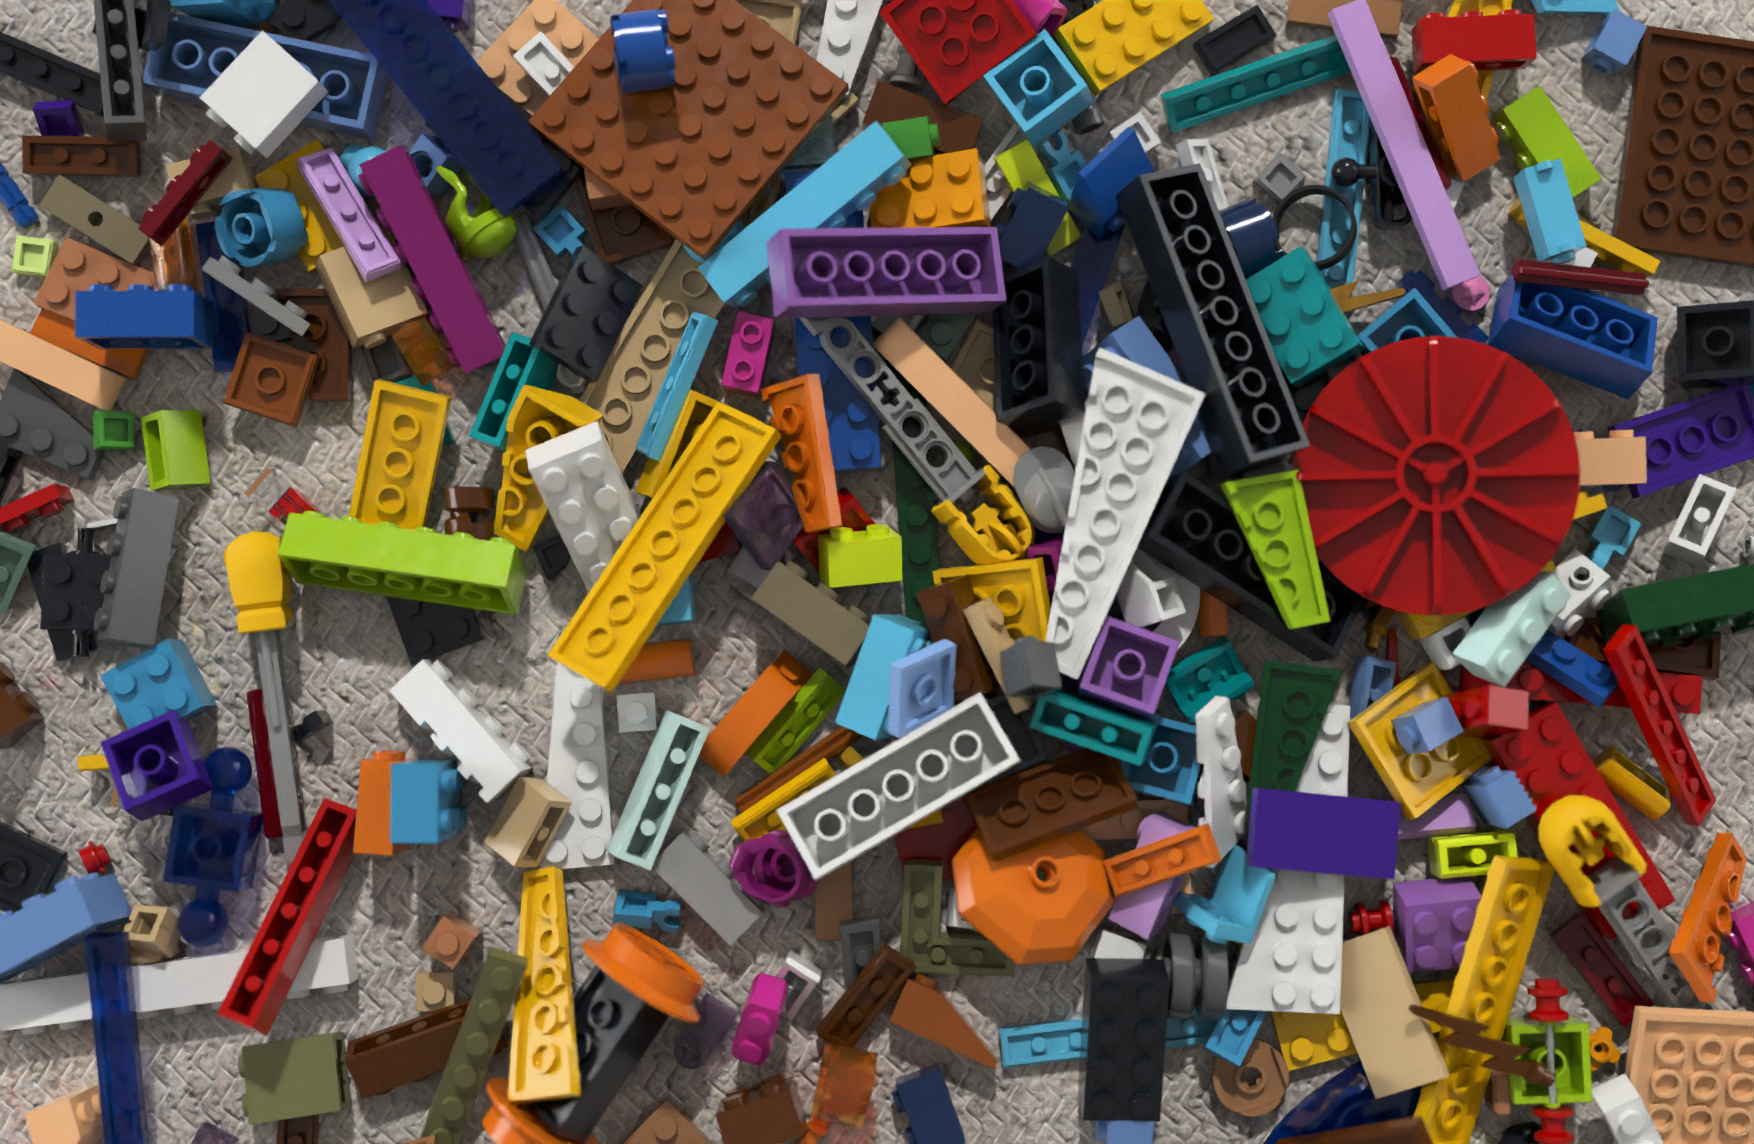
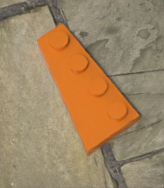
[760,374,842,533]
[1669,833,1747,1003]

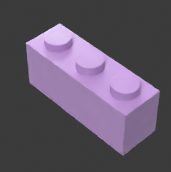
[1108,812,1195,940]

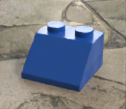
[1067,126,1154,239]

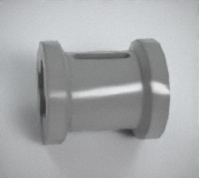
[890,45,923,92]

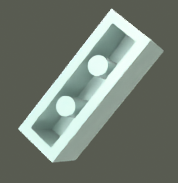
[1452,570,1572,687]

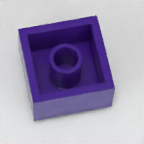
[100,710,214,822]

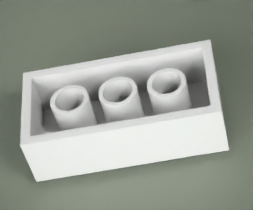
[526,421,641,592]

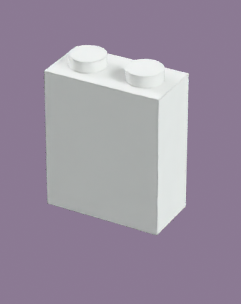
[200,30,328,158]

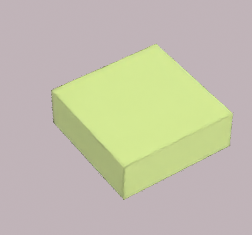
[11,235,58,278]

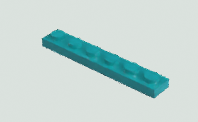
[1160,34,1351,133]

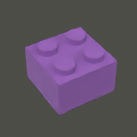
[1079,616,1179,721]

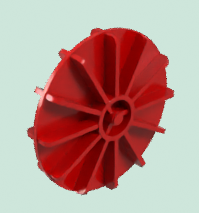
[1292,336,1581,615]

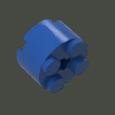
[610,9,675,94]

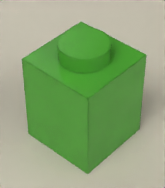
[882,116,940,159]

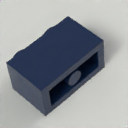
[996,181,1069,269]
[891,1063,966,1144]

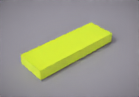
[993,139,1082,256]

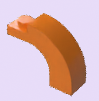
[699,650,813,777]

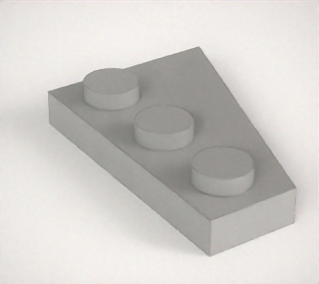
[202,256,310,336]

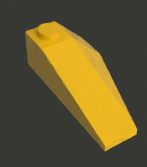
[494,385,604,552]

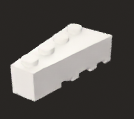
[390,659,533,803]

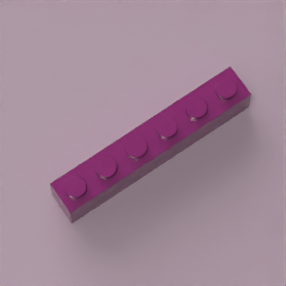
[358,145,506,374]

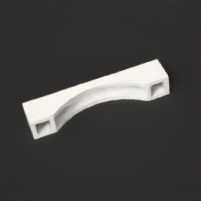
[1059,401,1186,628]

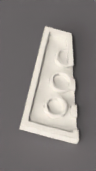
[1196,696,1250,868]

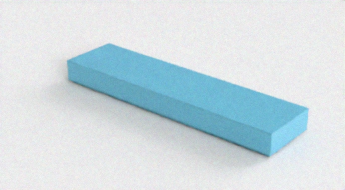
[635,312,718,461]

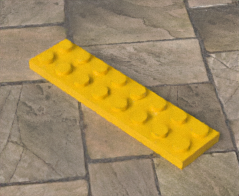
[548,402,781,693]
[1414,855,1555,1144]

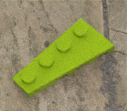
[1221,469,1330,629]

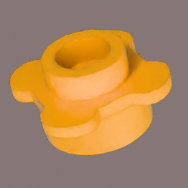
[1589,1026,1621,1071]

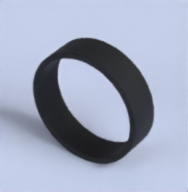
[1273,185,1357,270]

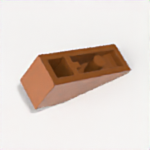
[889,972,997,1069]

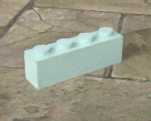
[607,710,710,871]

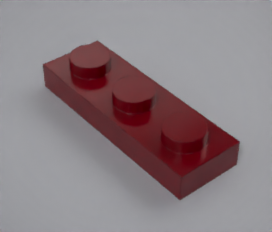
[138,140,233,246]
[1549,911,1655,1027]

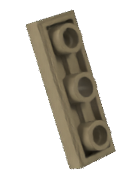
[39,174,153,266]

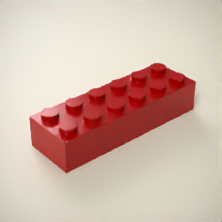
[1481,701,1676,940]

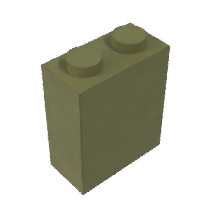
[238,1032,351,1125]

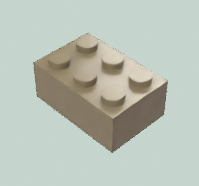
[751,560,870,666]

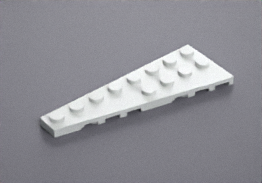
[1045,348,1205,680]
[1226,704,1350,1014]

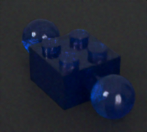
[163,747,263,947]

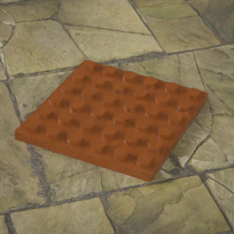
[528,0,849,260]

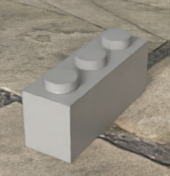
[652,830,765,946]

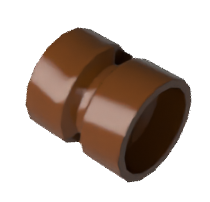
[444,487,495,541]

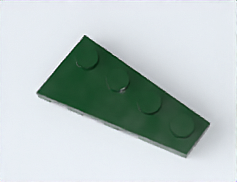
[1246,660,1342,814]

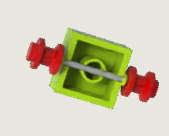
[1501,978,1592,1144]

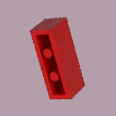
[1411,9,1537,74]

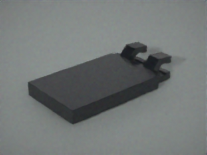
[0,821,67,913]

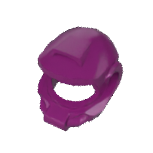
[728,830,820,908]

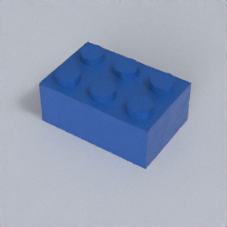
[75,284,214,349]

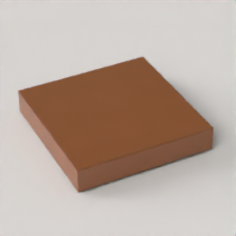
[222,332,321,428]

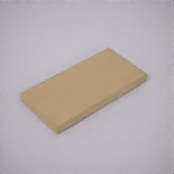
[1340,926,1450,1099]

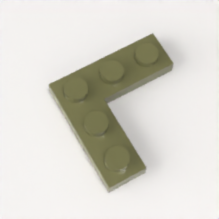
[900,859,1014,976]

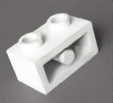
[1547,549,1612,638]

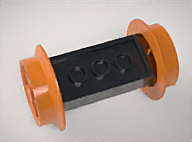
[482,922,705,1144]

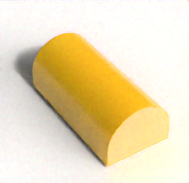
[1593,745,1671,820]

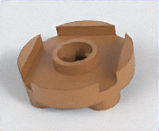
[1211,1038,1289,1117]

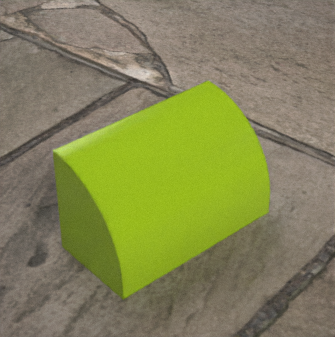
[141,410,211,491]

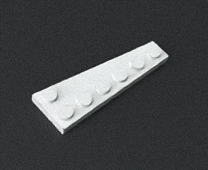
[816,0,885,100]
[540,663,616,869]

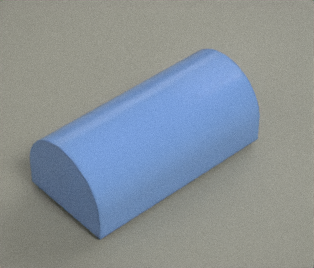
[1349,655,1397,731]

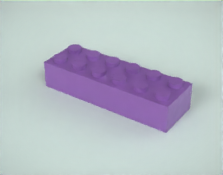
[766,227,1006,318]

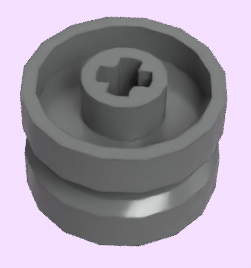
[1162,933,1228,1020]

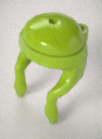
[436,165,517,261]

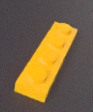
[1508,198,1660,278]

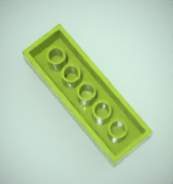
[278,511,527,615]

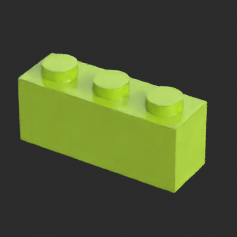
[1492,85,1602,198]

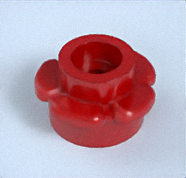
[79,841,112,876]

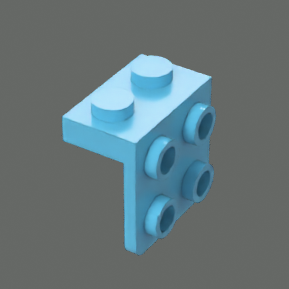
[1173,845,1275,944]

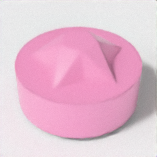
[1449,276,1490,313]

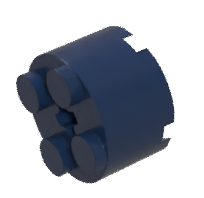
[1219,196,1284,279]

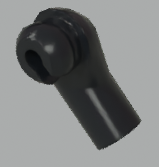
[1499,1121,1541,1144]

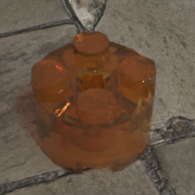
[810,1044,878,1130]

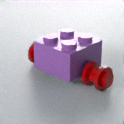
[1348,876,1482,973]

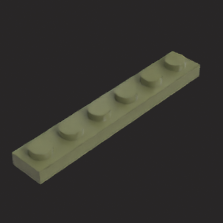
[418,947,528,1144]

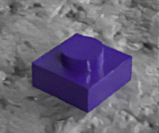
[33,100,85,136]

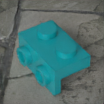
[1165,636,1255,723]

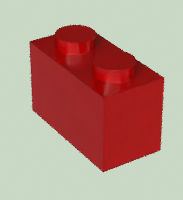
[1443,685,1529,738]

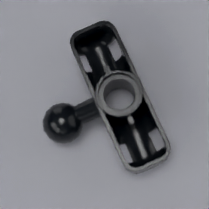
[1331,122,1412,230]

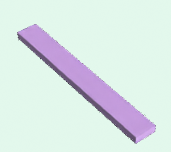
[1327,0,1481,291]

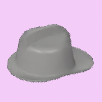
[1013,446,1075,534]

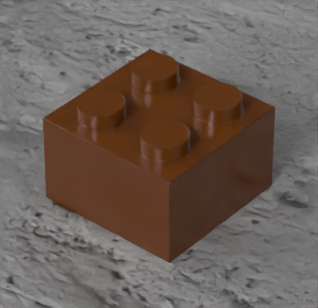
[715,1074,807,1144]

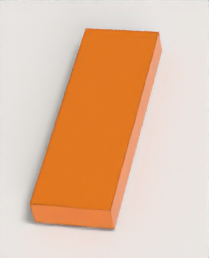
[30,308,150,380]
[1102,823,1222,898]

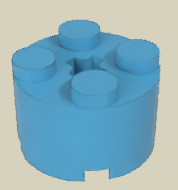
[215,187,309,267]

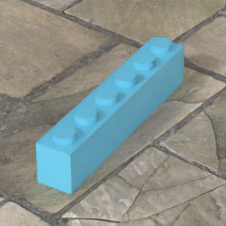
[698,121,912,309]

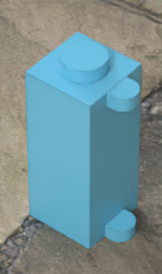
[1513,159,1587,264]

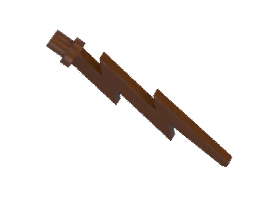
[1409,1004,1555,1088]

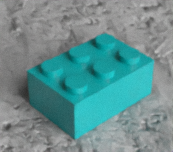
[1246,246,1365,388]

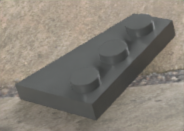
[0,368,106,480]

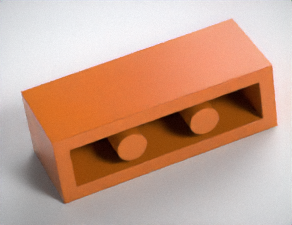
[1412,54,1501,183]

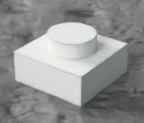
[1108,112,1161,154]
[617,692,658,733]

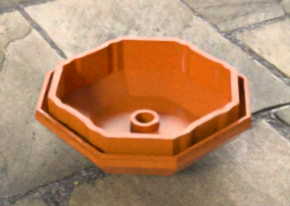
[951,828,1114,965]

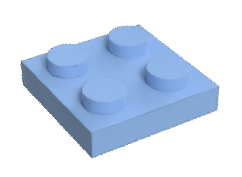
[888,639,956,738]

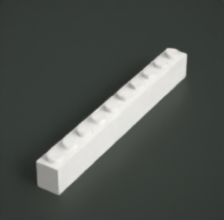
[0,934,359,1038]

